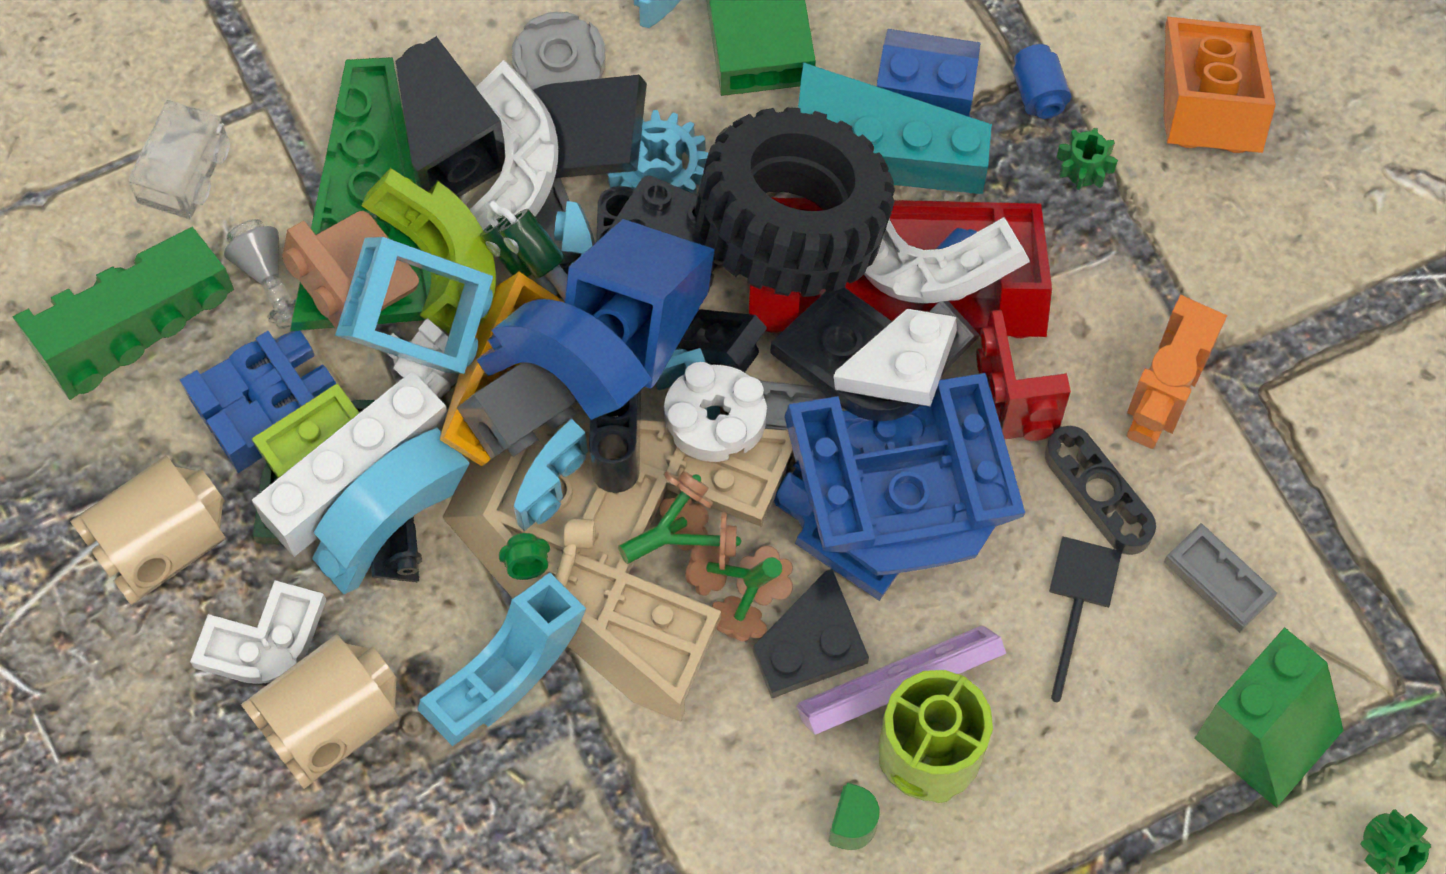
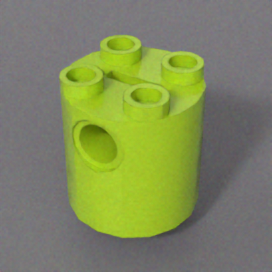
[878,670,993,803]

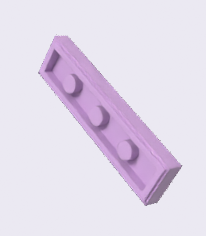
[796,625,1006,735]

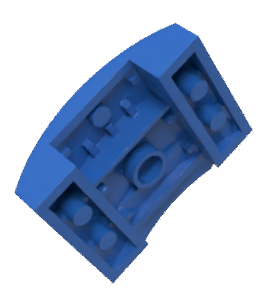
[784,373,1025,575]

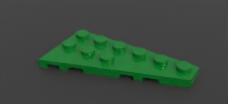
[290,57,431,331]

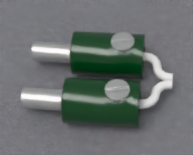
[481,200,568,300]

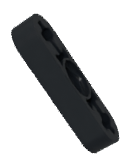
[1045,426,1156,555]

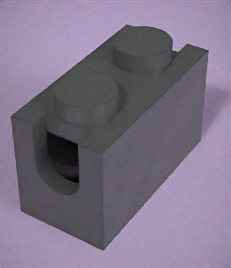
[457,362,577,459]

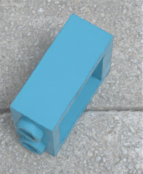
[335,237,493,374]

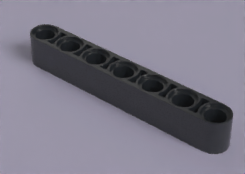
[589,186,641,493]

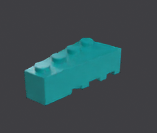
[798,62,992,194]

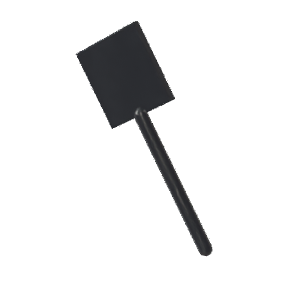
[1049,536,1122,703]

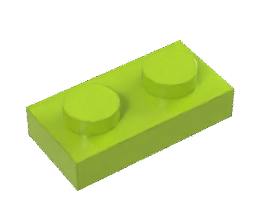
[252,383,359,478]

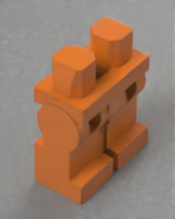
[1126,294,1227,449]

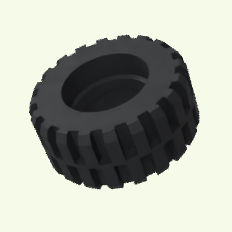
[695,107,895,297]

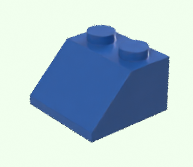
[877,29,981,117]

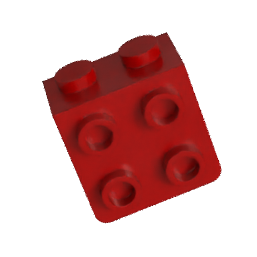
[976,310,1071,441]

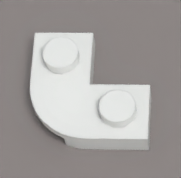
[190,580,326,684]

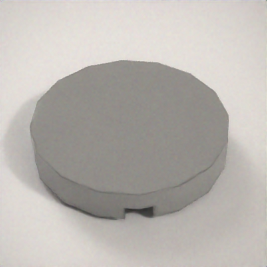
[512,12,606,90]

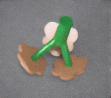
[618,470,741,570]
[685,545,793,641]

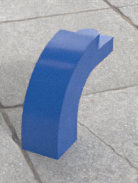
[477,299,652,420]

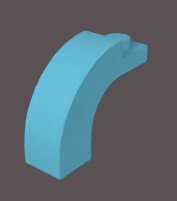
[312,428,470,594]
[417,573,586,746]

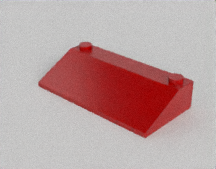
[749,197,1052,339]

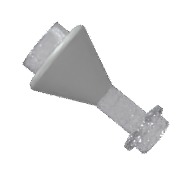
[224,219,296,329]

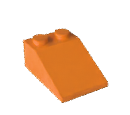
[1163,17,1276,153]

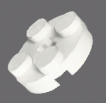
[664,362,767,462]

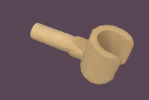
[555,519,596,587]

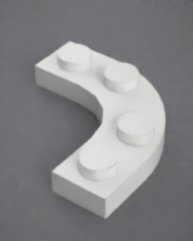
[470,60,558,258]
[864,217,1030,303]

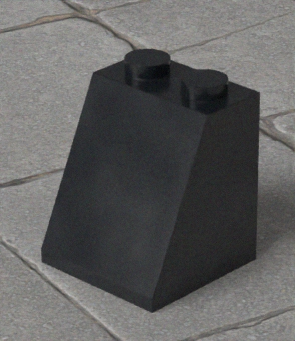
[395,36,505,198]

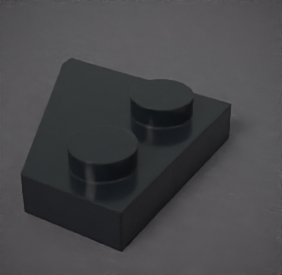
[753,569,869,698]

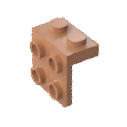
[282,211,419,329]

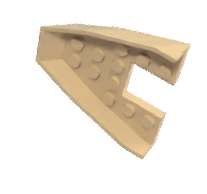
[442,420,796,722]

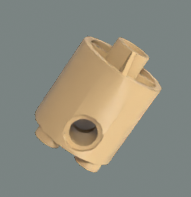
[70,455,226,605]
[241,634,399,789]

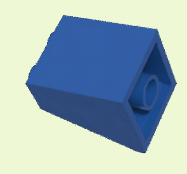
[565,219,715,389]

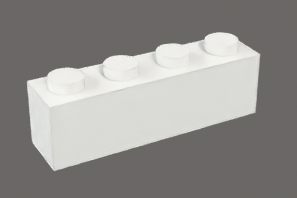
[252,371,448,557]

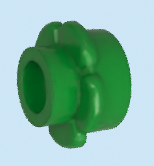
[499,533,550,580]

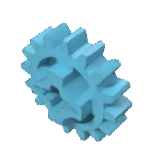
[608,110,708,195]

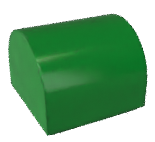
[829,783,880,850]

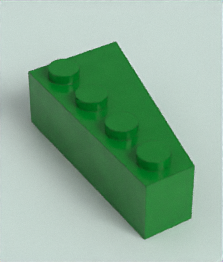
[12,226,234,400]

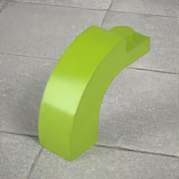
[361,168,496,334]

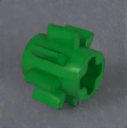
[1056,128,1118,190]
[1360,809,1432,874]

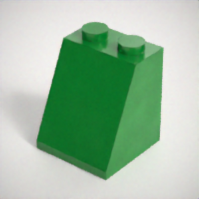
[1194,627,1344,808]

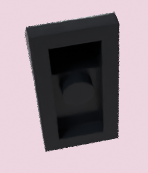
[675,309,767,373]

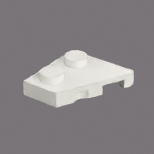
[834,309,957,406]

